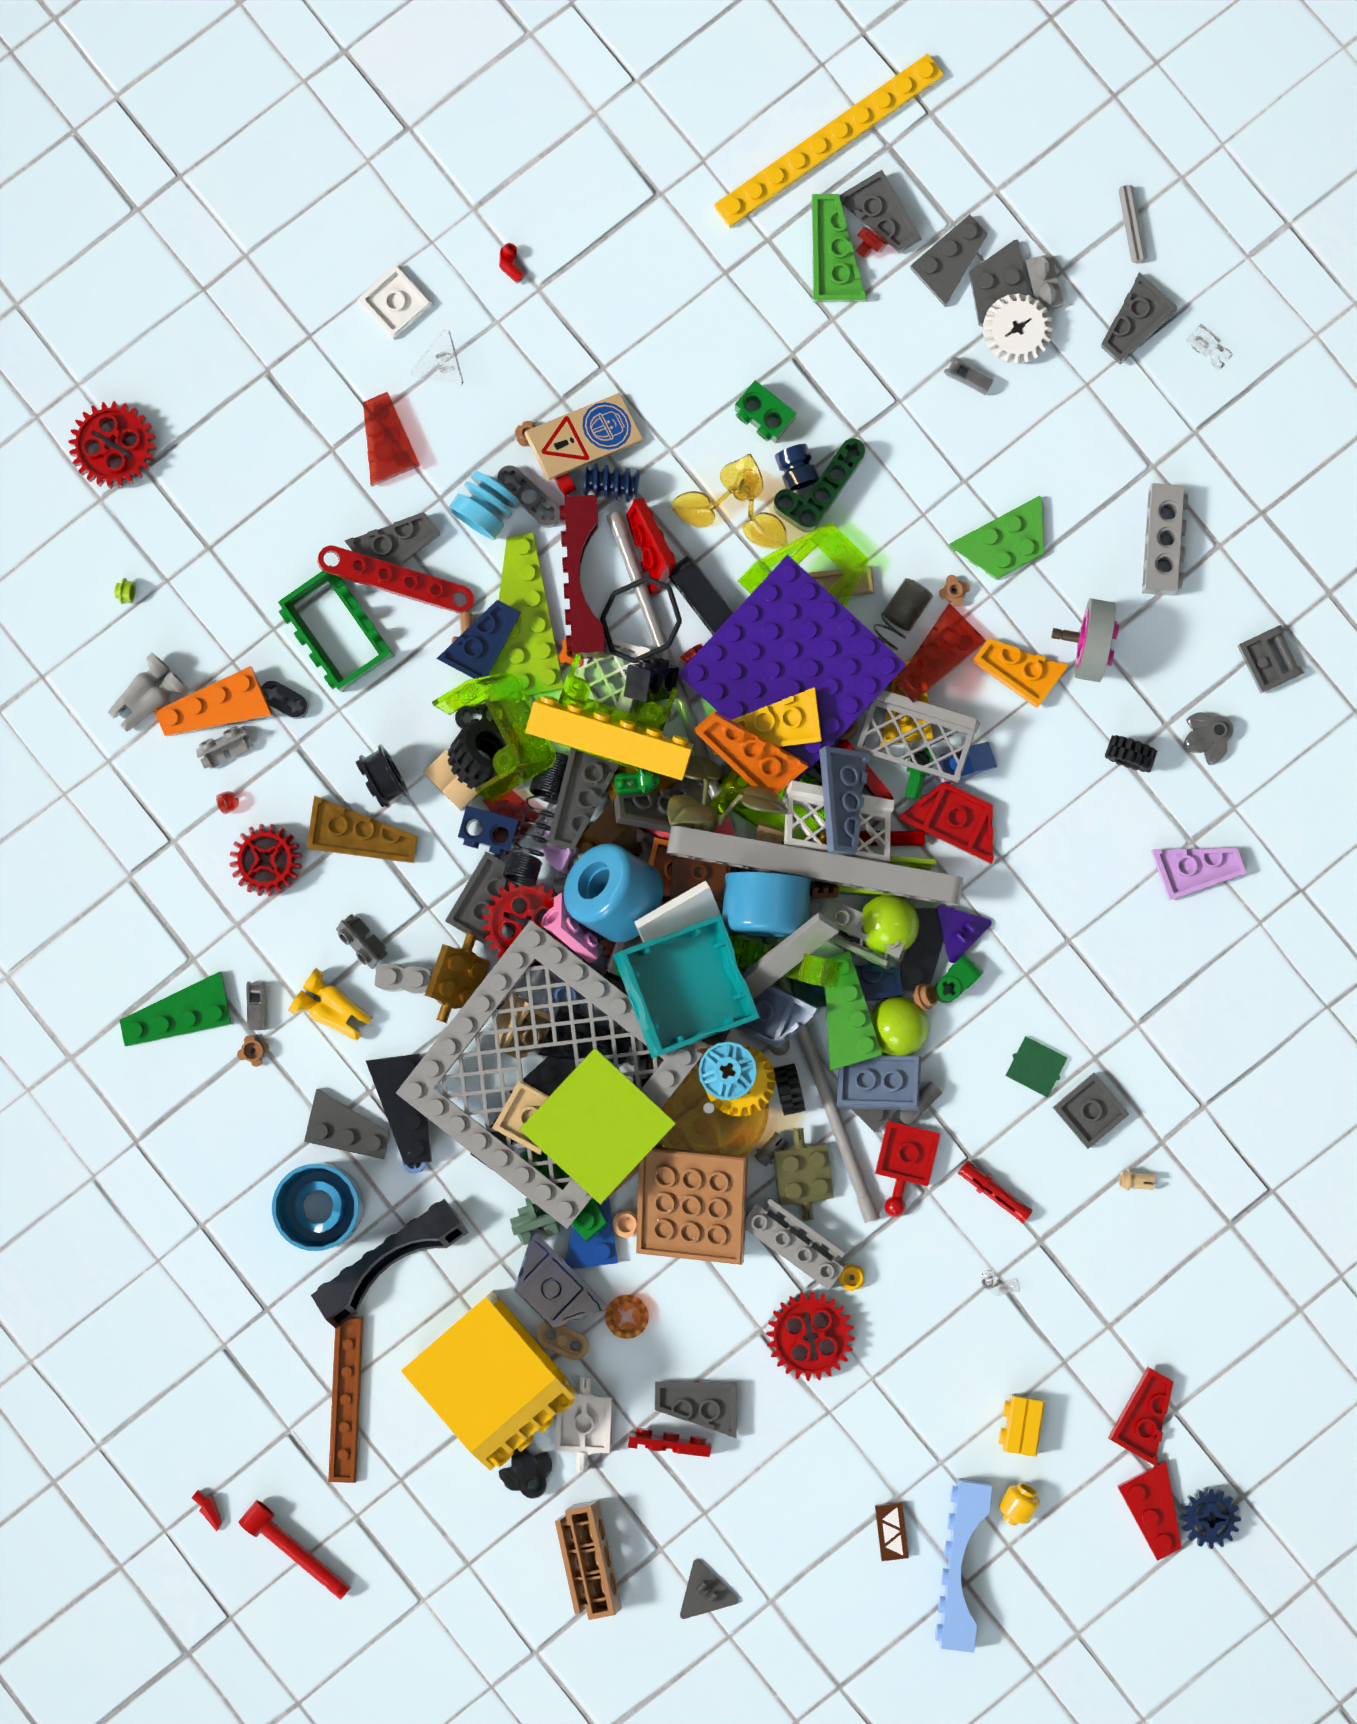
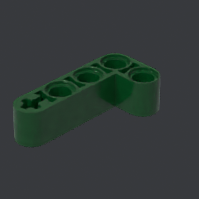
[773,438,865,532]

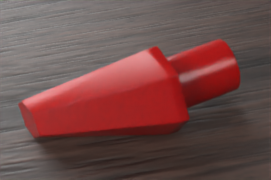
[191,1490,223,1532]

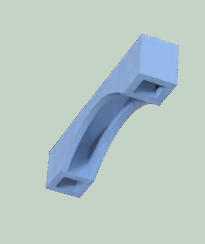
[935,1479,992,1653]

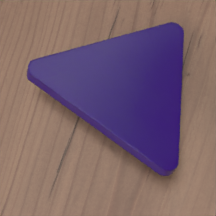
[936,905,992,963]

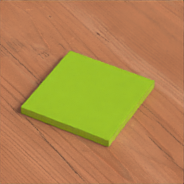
[519,1048,676,1204]

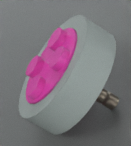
[1051,598,1119,682]

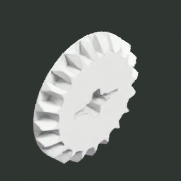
[983,293,1053,364]

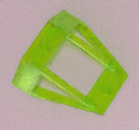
[737,522,869,608]

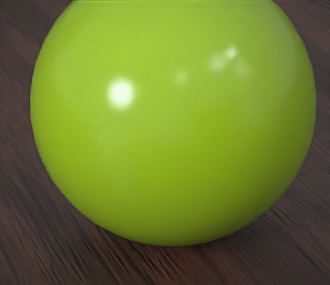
[861,895,919,955]
[870,997,929,1056]

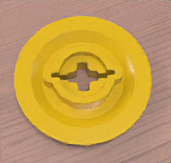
[706,1045,776,1116]

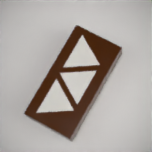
[875,1502,909,1561]

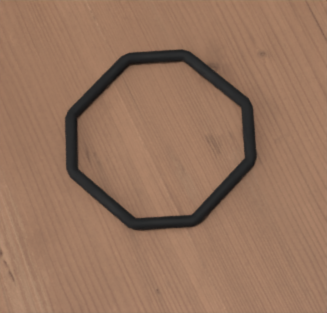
[600,576,682,663]

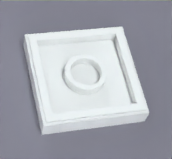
[357,264,433,340]

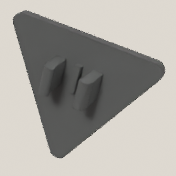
[680,1559,738,1619]

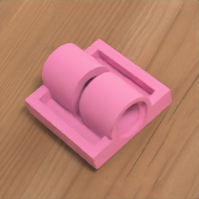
[541,892,598,964]

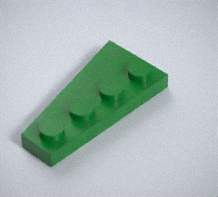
[119,971,232,1047]

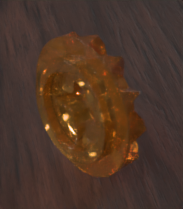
[605,1295,649,1339]

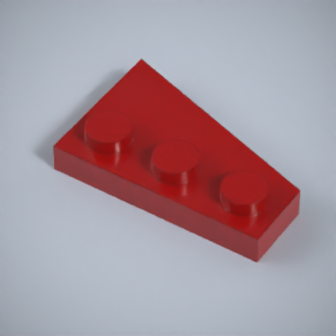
[1108,1366,1174,1466]
[1117,1460,1182,1561]

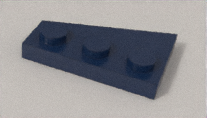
[436,600,521,684]

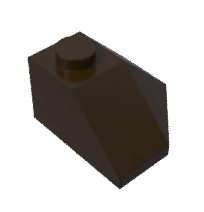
[576,801,643,857]

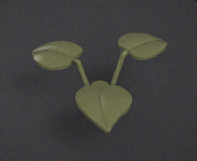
[667,756,788,832]

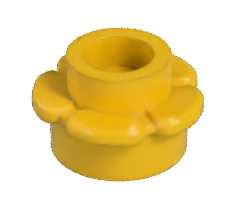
[838,1264,865,1291]

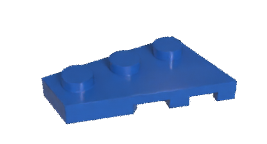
[565,1198,618,1269]

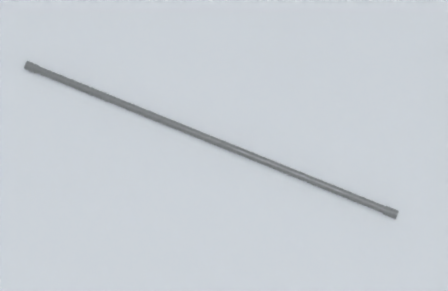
[606,511,880,1223]

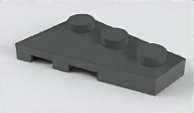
[910,214,988,307]
[344,512,441,566]
[655,1381,737,1439]

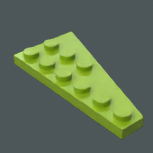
[485,532,564,703]

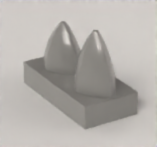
[1024,254,1064,311]

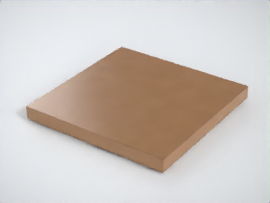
[636,1147,748,1265]

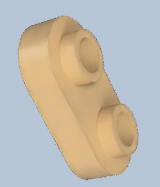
[537,1322,589,1360]

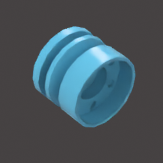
[448,470,520,540]
[698,1042,757,1100]

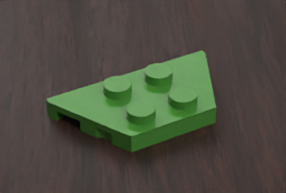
[949,495,1044,580]

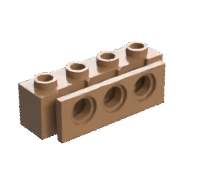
[555,1500,622,1620]

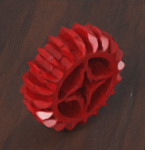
[229,824,303,897]

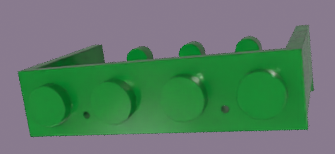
[278,565,395,692]

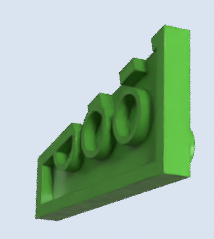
[811,194,867,302]
[823,951,882,1071]

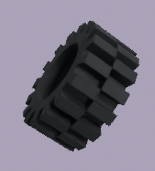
[1104,735,1158,773]
[773,1063,806,1116]

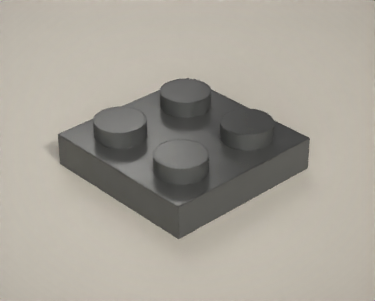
[1052,1073,1129,1149]

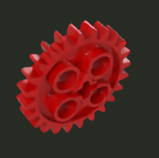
[68,401,157,489]
[481,882,558,967]
[766,1291,855,1381]

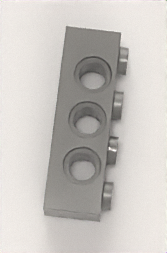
[1142,483,1188,596]

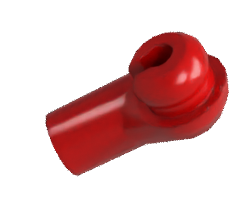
[499,243,526,284]

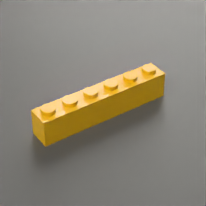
[525,695,694,780]

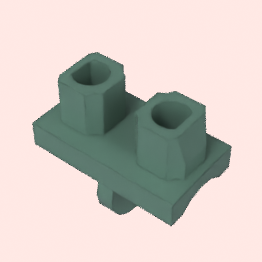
[510,1198,560,1245]

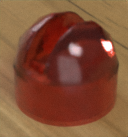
[216,791,239,814]

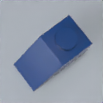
[938,742,997,783]

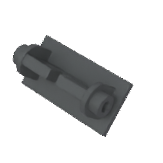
[336,914,388,969]

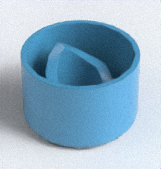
[564,843,663,942]
[722,872,811,938]
[272,1163,364,1251]

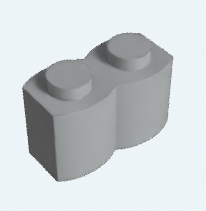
[374,963,432,994]

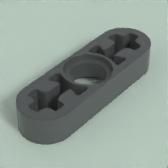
[497,465,560,528]

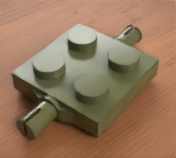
[773,1127,834,1221]

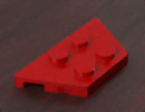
[897,781,994,865]

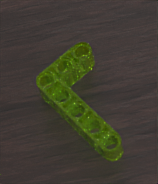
[729,935,843,989]

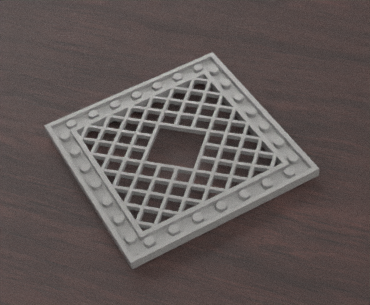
[396,920,703,1229]

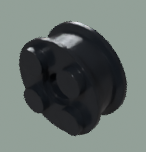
[355,744,410,808]

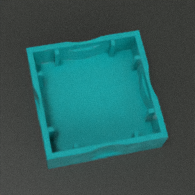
[613,914,760,1058]

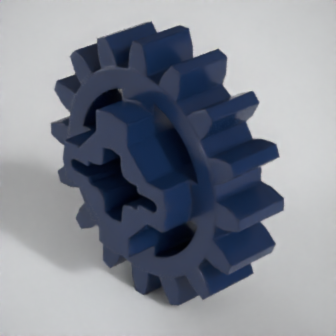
[1179,1487,1241,1549]

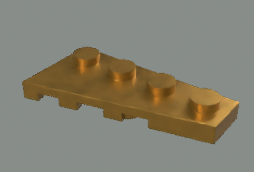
[307,795,418,864]

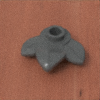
[1183,712,1234,765]

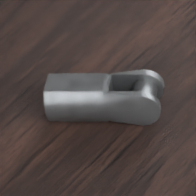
[944,357,994,395]
[246,981,266,1030]
[900,1081,942,1125]

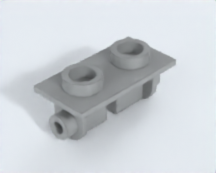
[196,726,253,769]

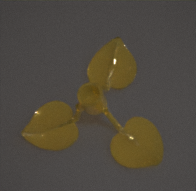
[671,454,788,549]

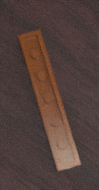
[328,1316,364,1483]

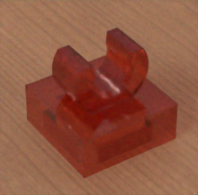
[856,227,888,258]

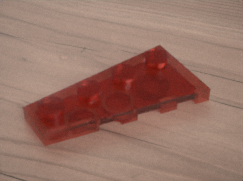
[895,603,986,703]

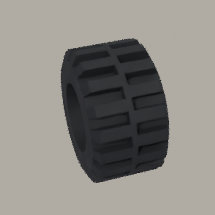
[448,718,522,792]

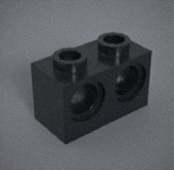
[624,658,680,703]

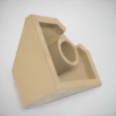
[497,993,551,1059]

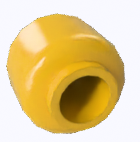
[999,1483,1040,1526]

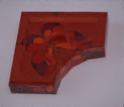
[482,784,541,856]

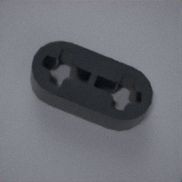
[261,681,309,719]

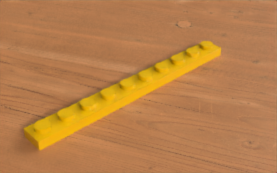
[714,53,943,228]

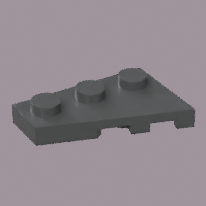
[839,170,922,253]
[1101,272,1177,365]
[614,786,694,833]
[445,851,506,947]
[304,1089,390,1159]

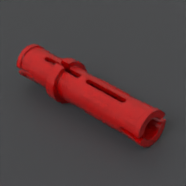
[957,1160,1033,1224]

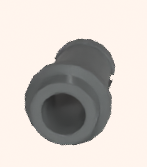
[754,1131,788,1167]

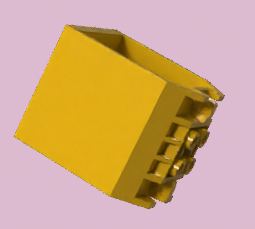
[401,1291,577,1471]

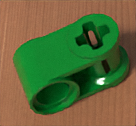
[934,953,984,1003]

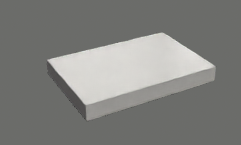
[634,881,720,943]

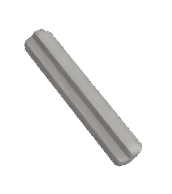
[1119,185,1146,263]

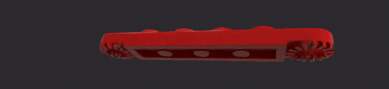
[317,545,474,613]

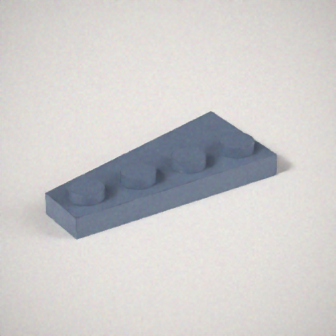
[820,746,871,856]

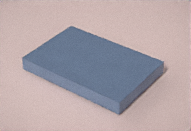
[837,1055,921,1111]

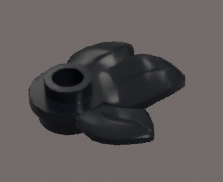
[499,1448,552,1499]

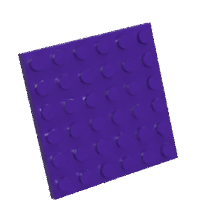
[678,554,907,782]

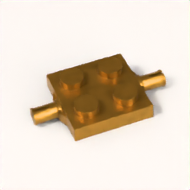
[425,933,490,1023]

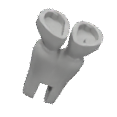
[108,652,187,732]

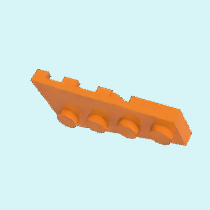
[154,666,274,736]
[694,711,808,794]

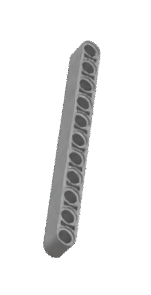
[666,826,964,906]

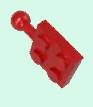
[875,1121,941,1218]

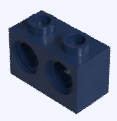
[458,805,520,856]

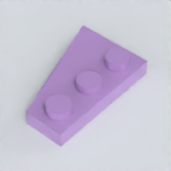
[1151,848,1247,901]

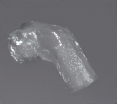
[981,1269,1020,1296]

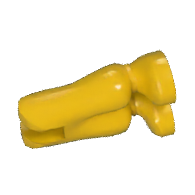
[288,968,372,1041]

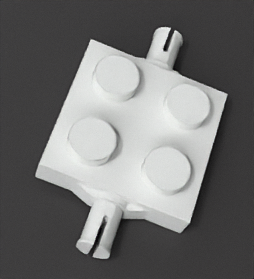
[555,1377,612,1472]

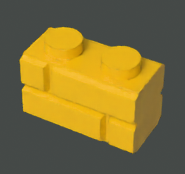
[998,1395,1045,1457]

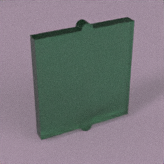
[1005,1036,1067,1098]

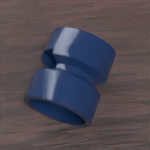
[774,443,819,491]

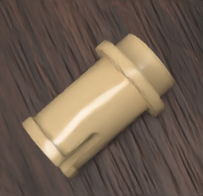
[1119,1169,1155,1191]

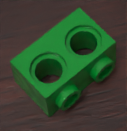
[734,380,797,443]

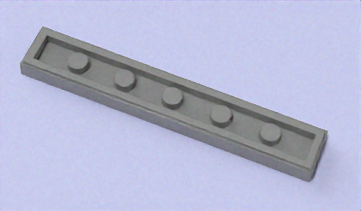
[741,912,839,999]

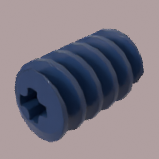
[583,463,640,502]

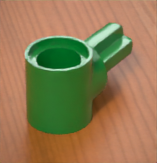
[905,747,934,800]

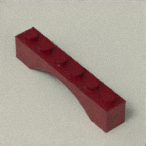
[560,495,605,659]

